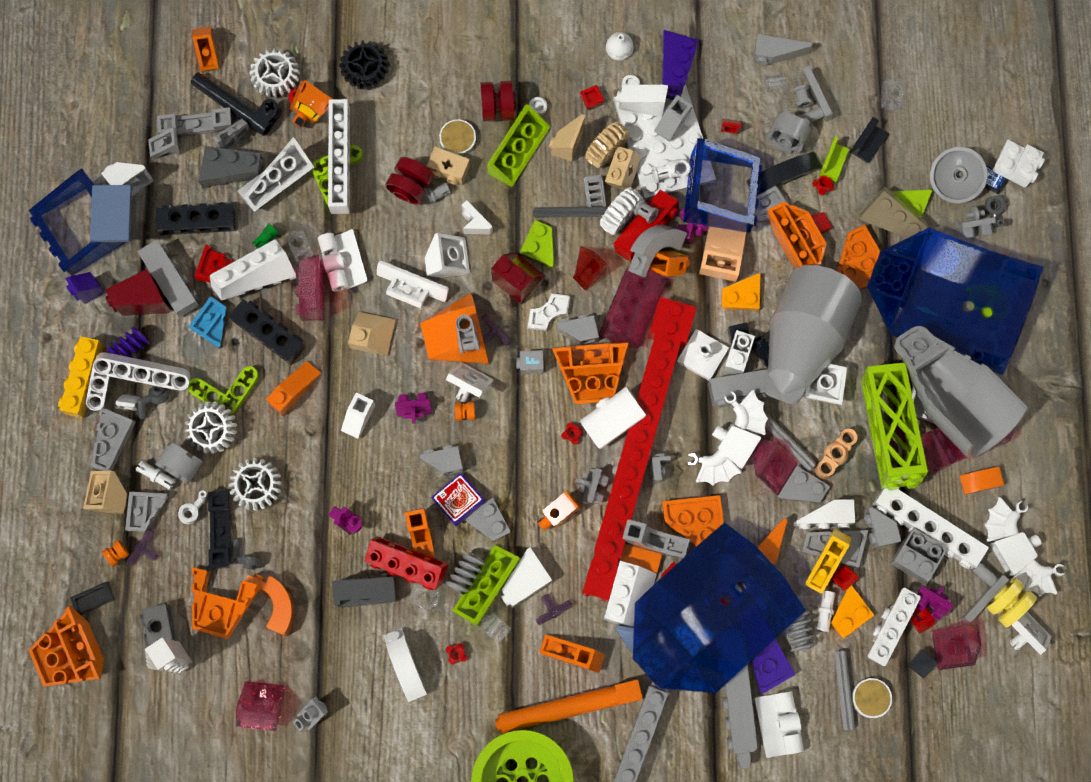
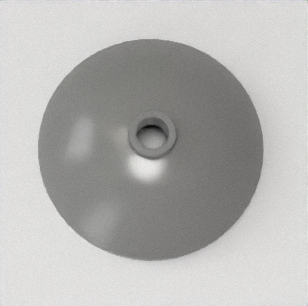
[930,147,988,203]

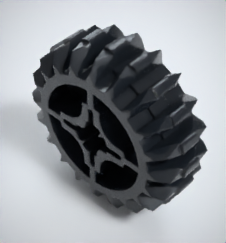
[339,40,389,90]

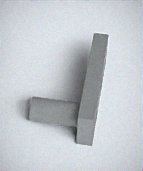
[799,66,833,123]
[960,562,1009,624]

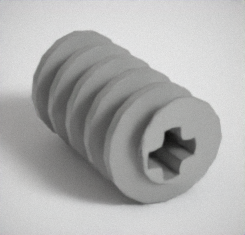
[445,551,486,595]
[784,610,815,652]

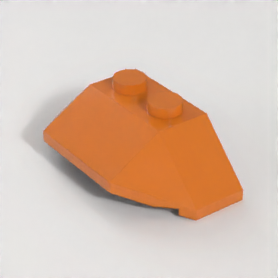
[767,202,827,268]

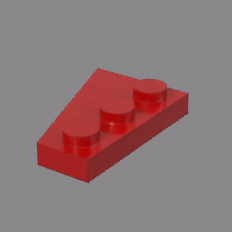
[195,244,251,292]

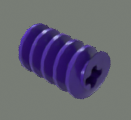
[106,327,150,367]

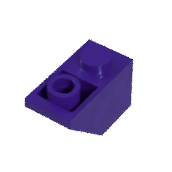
[65,272,104,304]

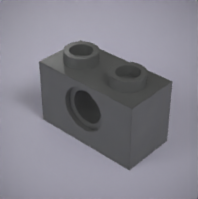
[140,604,176,646]

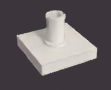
[677,329,729,381]
[446,362,494,402]
[1010,612,1052,655]

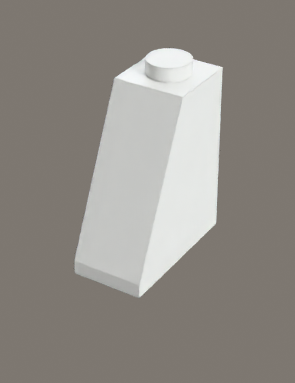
[616,85,668,117]
[501,548,552,608]

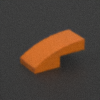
[960,467,1005,495]

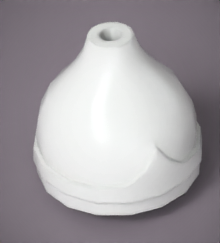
[606,32,634,61]

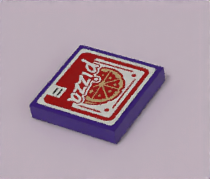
[431,473,486,526]

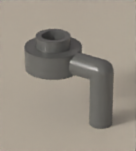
[984,195,1005,227]
[137,386,168,419]
[230,539,261,570]

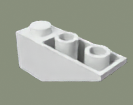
[793,499,855,529]

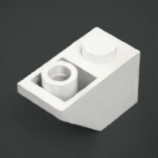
[723,330,755,375]
[341,393,376,439]

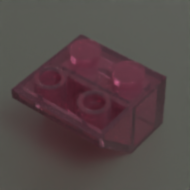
[921,427,967,474]
[236,681,284,731]

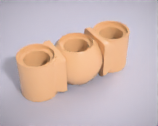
[815,429,857,479]

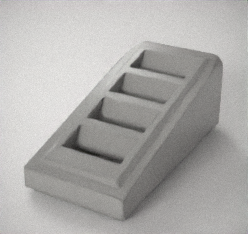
[583,175,606,207]

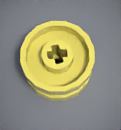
[985,577,1037,628]

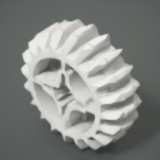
[250,48,300,98]
[600,187,643,235]
[184,402,237,454]
[229,458,282,511]

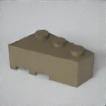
[859,187,928,241]

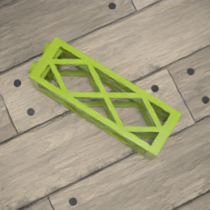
[861,363,928,490]

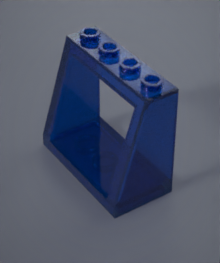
[683,138,762,233]
[29,169,126,276]

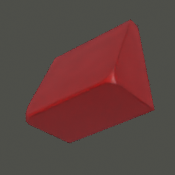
[721,119,741,134]
[811,212,832,234]
[910,608,935,634]

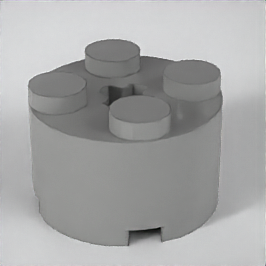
[767,110,811,153]
[155,441,203,484]

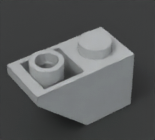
[654,95,693,142]
[556,314,599,345]
[420,445,463,476]
[864,507,901,548]

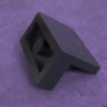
[850,117,888,163]

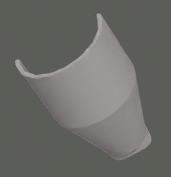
[764,265,862,404]
[894,326,1028,459]

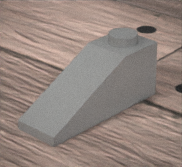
[752,34,812,65]

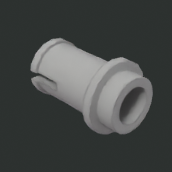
[425,183,450,203]

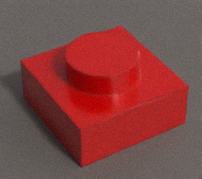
[580,85,604,110]
[831,565,859,591]

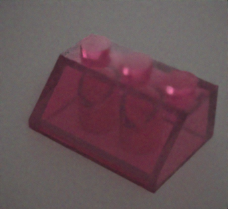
[296,255,325,321]

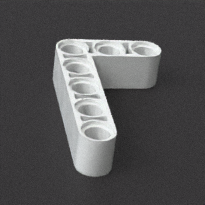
[86,352,190,411]

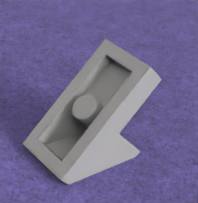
[148,127,180,158]

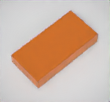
[620,544,662,574]

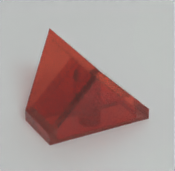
[572,246,607,291]

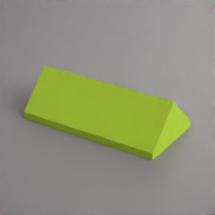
[487,104,550,187]
[452,545,520,627]

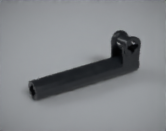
[191,72,282,136]

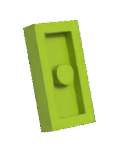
[819,136,849,183]

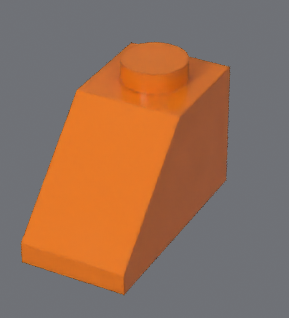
[192,26,219,71]

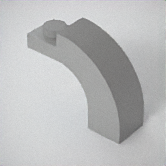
[628,225,687,277]
[623,520,691,559]

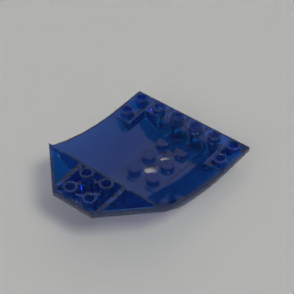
[867,227,1044,375]
[632,522,806,694]

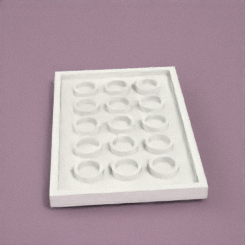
[613,84,716,201]

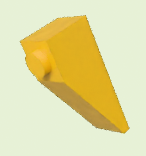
[805,529,851,594]

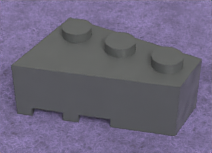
[199,146,264,189]
[332,574,397,608]

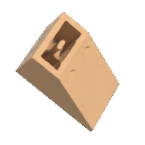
[699,221,747,282]

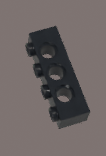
[156,202,236,235]
[229,299,305,365]

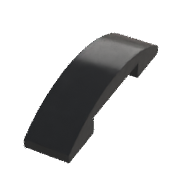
[746,152,821,198]
[208,491,231,569]

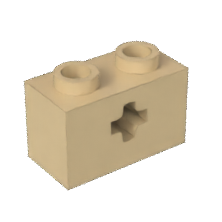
[605,146,641,190]
[426,147,470,185]

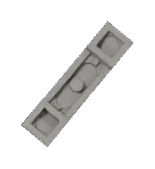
[157,107,232,136]

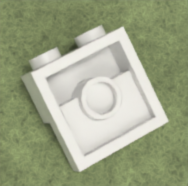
[992,140,1045,188]

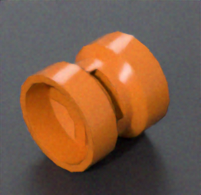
[455,401,475,421]
[102,540,130,567]

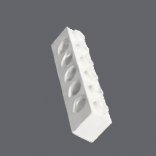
[328,99,350,214]
[872,488,989,569]

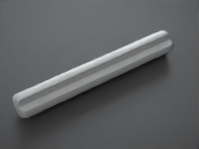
[764,411,816,471]
[835,650,855,730]

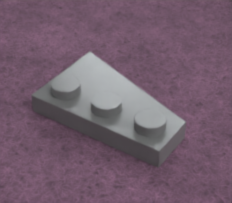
[91,408,136,471]
[801,530,868,568]

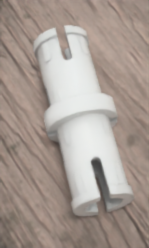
[136,460,176,490]
[817,591,836,632]

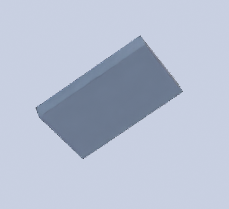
[90,185,132,242]

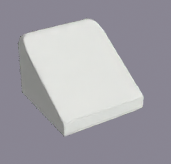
[115,394,141,411]

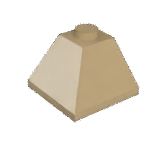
[549,114,585,162]
[348,312,396,356]
[83,470,127,514]

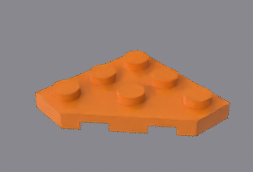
[836,224,893,290]
[662,495,728,556]

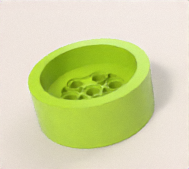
[471,730,574,782]

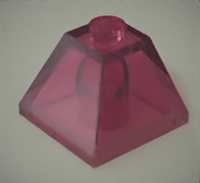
[752,438,798,495]
[931,624,981,670]

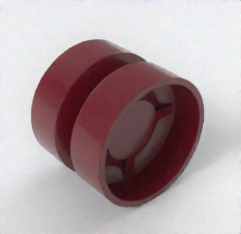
[480,80,516,122]
[385,157,435,205]

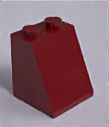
[491,252,545,304]
[105,269,172,316]

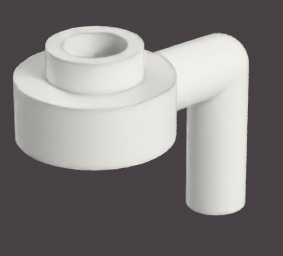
[178,490,207,524]

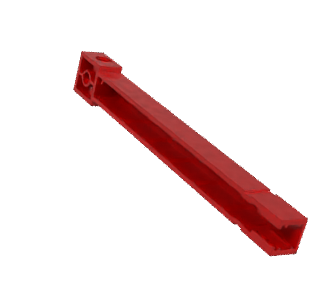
[582,297,696,603]

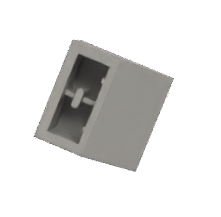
[890,528,948,584]

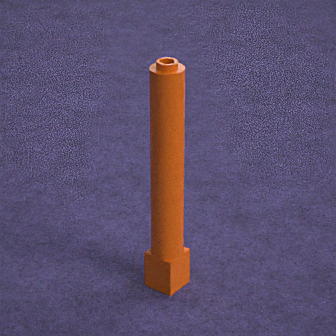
[495,679,643,734]

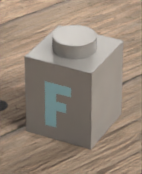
[516,351,544,374]

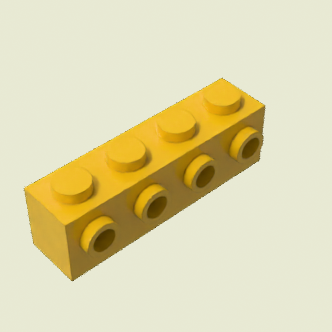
[58,336,104,418]

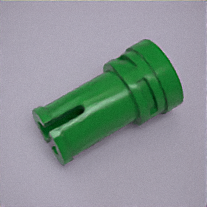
[252,223,280,249]

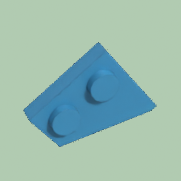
[188,296,227,349]

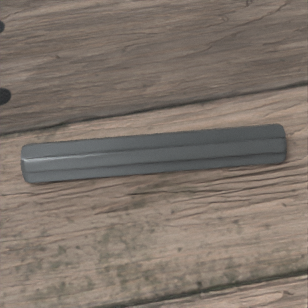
[533,207,607,218]

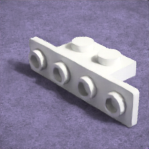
[376,261,449,308]
[867,588,921,666]

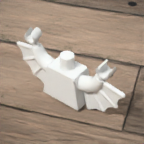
[687,390,768,486]
[984,497,1065,596]

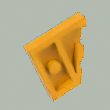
[721,274,760,311]
[830,585,874,639]

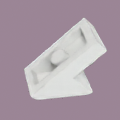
[461,200,493,235]

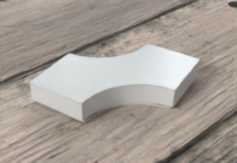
[528,293,570,331]

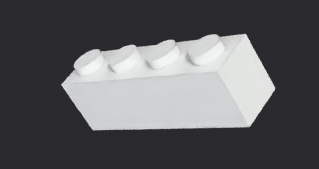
[238,137,314,212]
[210,240,297,300]
[145,637,192,674]

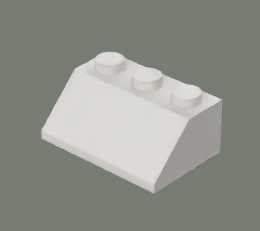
[603,561,657,629]

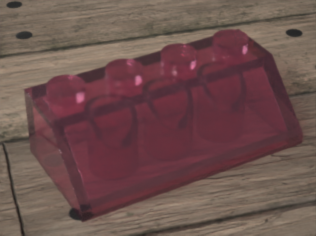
[598,268,666,349]

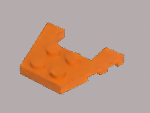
[192,567,261,639]

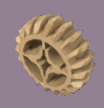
[585,122,630,168]

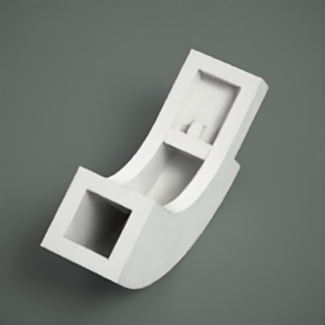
[383,628,427,702]

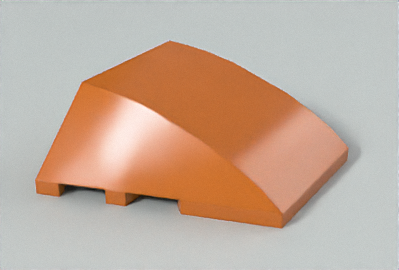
[420,293,489,365]
[552,342,628,404]
[28,606,104,687]

